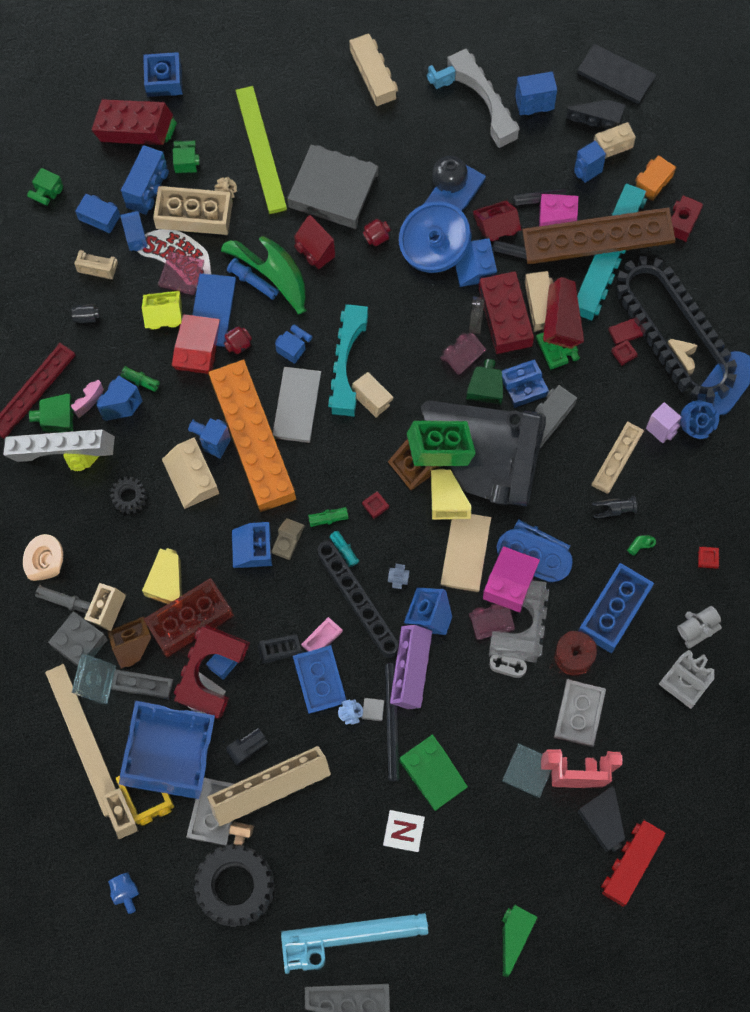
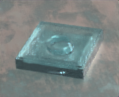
[72,654,116,704]
[502,743,551,798]

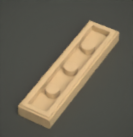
[591,422,644,494]

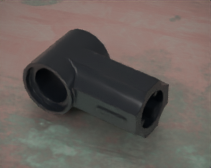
[225,728,268,766]

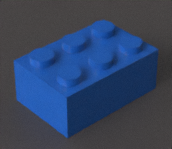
[121,145,169,215]

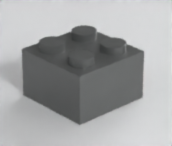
[48,611,108,670]

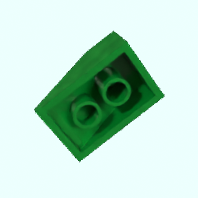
[400,734,468,811]
[502,905,537,977]

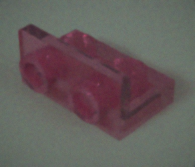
[441,333,486,374]
[469,604,515,640]

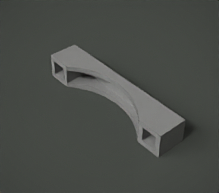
[447,49,519,148]
[3,430,115,462]

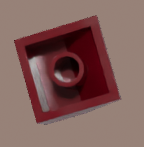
[473,200,521,241]
[294,215,335,269]

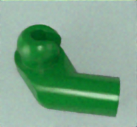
[627,535,656,556]

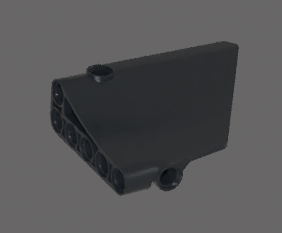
[421,400,546,507]

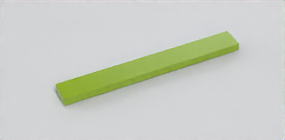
[236,86,287,214]

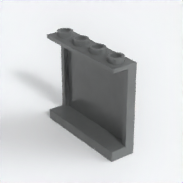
[288,145,378,229]

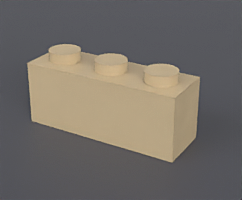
[525,271,553,332]

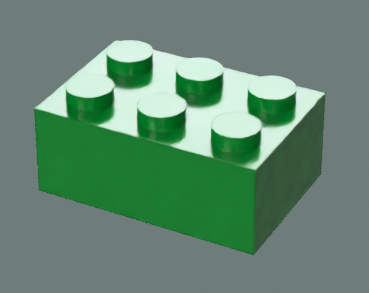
[407,421,476,466]

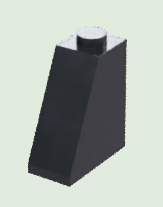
[578,786,625,853]

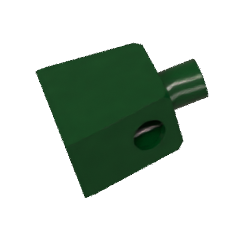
[466,359,503,405]

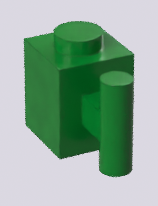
[173,140,200,173]
[27,168,63,205]

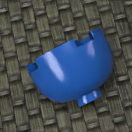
[680,400,719,439]

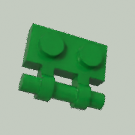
[536,332,580,369]

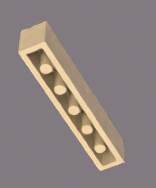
[207,746,331,826]

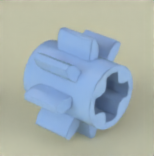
[338,700,363,725]

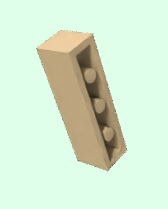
[350,34,398,106]

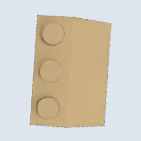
[162,438,219,509]

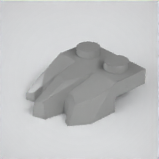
[659,650,714,709]

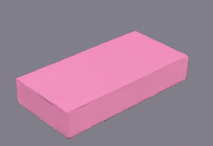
[301,617,343,652]

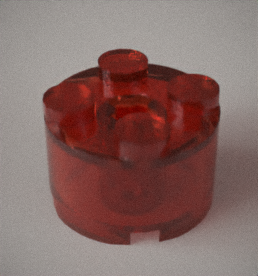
[555,631,597,675]

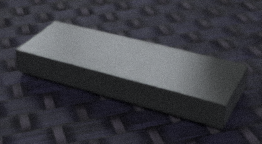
[111,669,174,700]

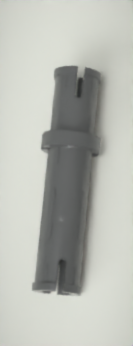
[35,585,91,614]

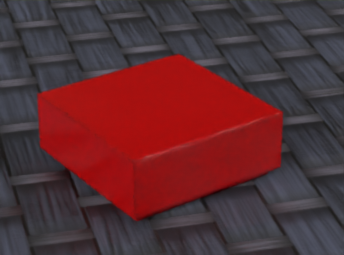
[698,547,719,568]

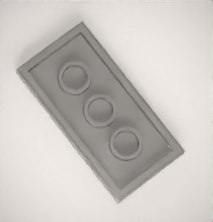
[273,367,321,443]

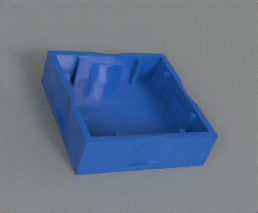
[118,701,215,799]

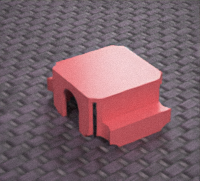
[541,750,622,788]

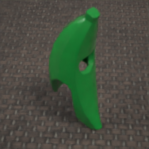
[221,236,306,315]

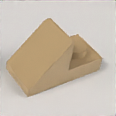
[667,339,697,376]

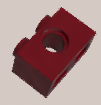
[671,195,703,241]

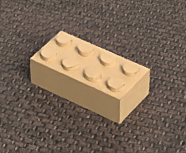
[153,186,232,235]

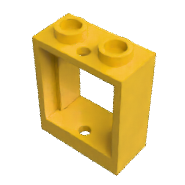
[116,776,174,825]

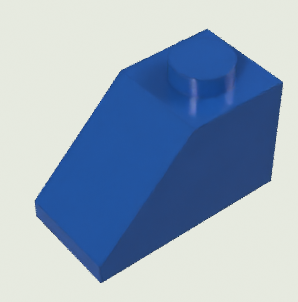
[120,211,148,251]

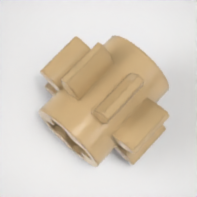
[214,177,237,198]

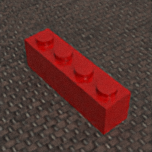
[601,820,666,907]

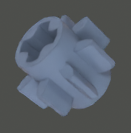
[388,564,409,589]

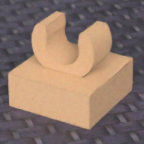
[229,822,254,845]

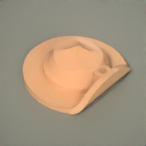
[23,534,63,581]

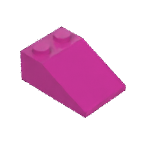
[539,194,578,226]
[483,546,540,612]

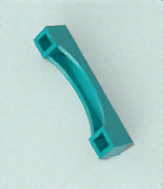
[329,304,368,416]

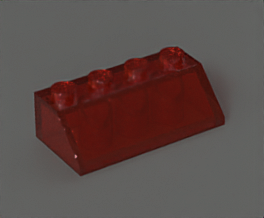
[143,578,234,657]

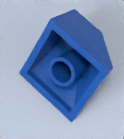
[404,588,452,635]

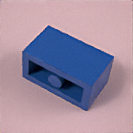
[574,140,606,182]
[75,194,120,233]

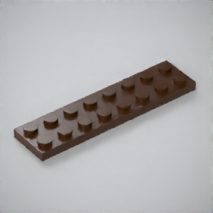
[523,208,675,264]

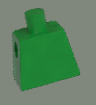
[29,394,73,433]

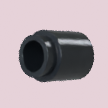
[72,304,100,323]

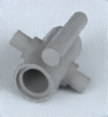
[677,606,722,649]

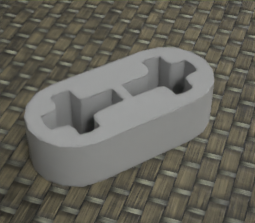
[489,653,527,678]

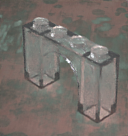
[489,580,549,663]

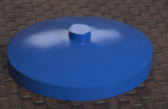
[399,201,471,273]

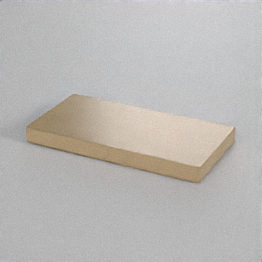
[441,514,491,592]

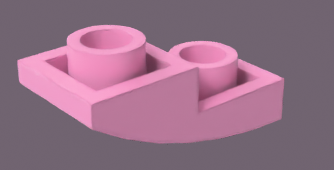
[71,380,104,418]

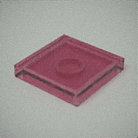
[158,252,205,295]

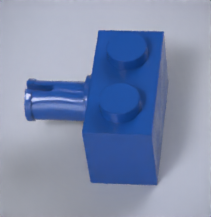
[188,418,231,459]

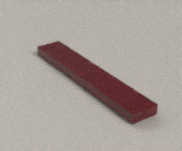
[0,343,75,439]

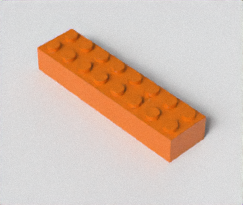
[209,360,296,512]

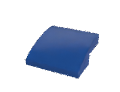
[502,359,549,408]

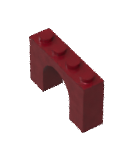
[174,625,250,718]

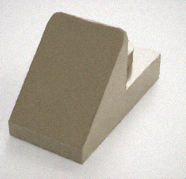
[272,518,304,560]

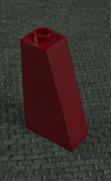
[543,277,584,349]

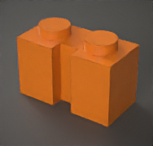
[635,155,676,201]

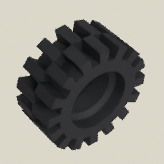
[110,477,147,514]

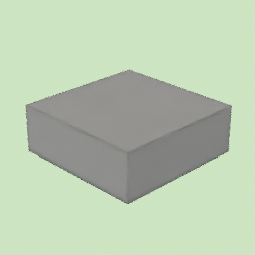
[362,698,384,721]

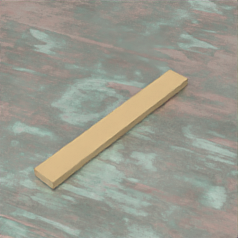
[45,664,116,817]

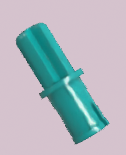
[330,531,359,568]

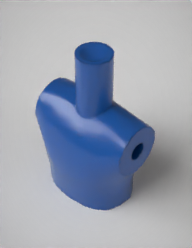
[109,873,139,914]

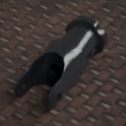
[592,496,637,518]

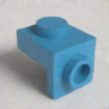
[427,65,455,89]

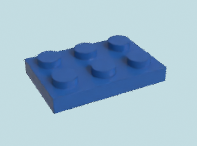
[293,645,346,714]

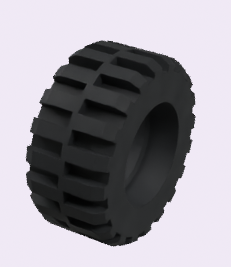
[194,844,275,927]

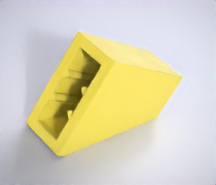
[431,469,471,519]
[142,548,182,609]

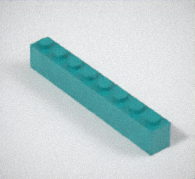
[577,184,647,320]

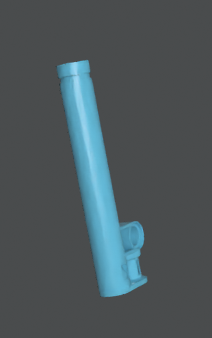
[281,913,428,974]

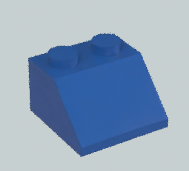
[455,238,497,287]

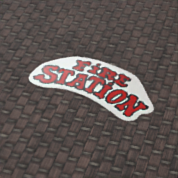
[138,229,211,287]

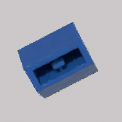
[96,376,142,421]
[232,522,272,568]

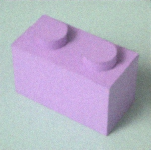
[646,402,681,443]

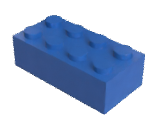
[578,563,654,653]

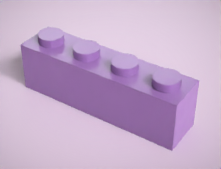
[390,625,432,709]

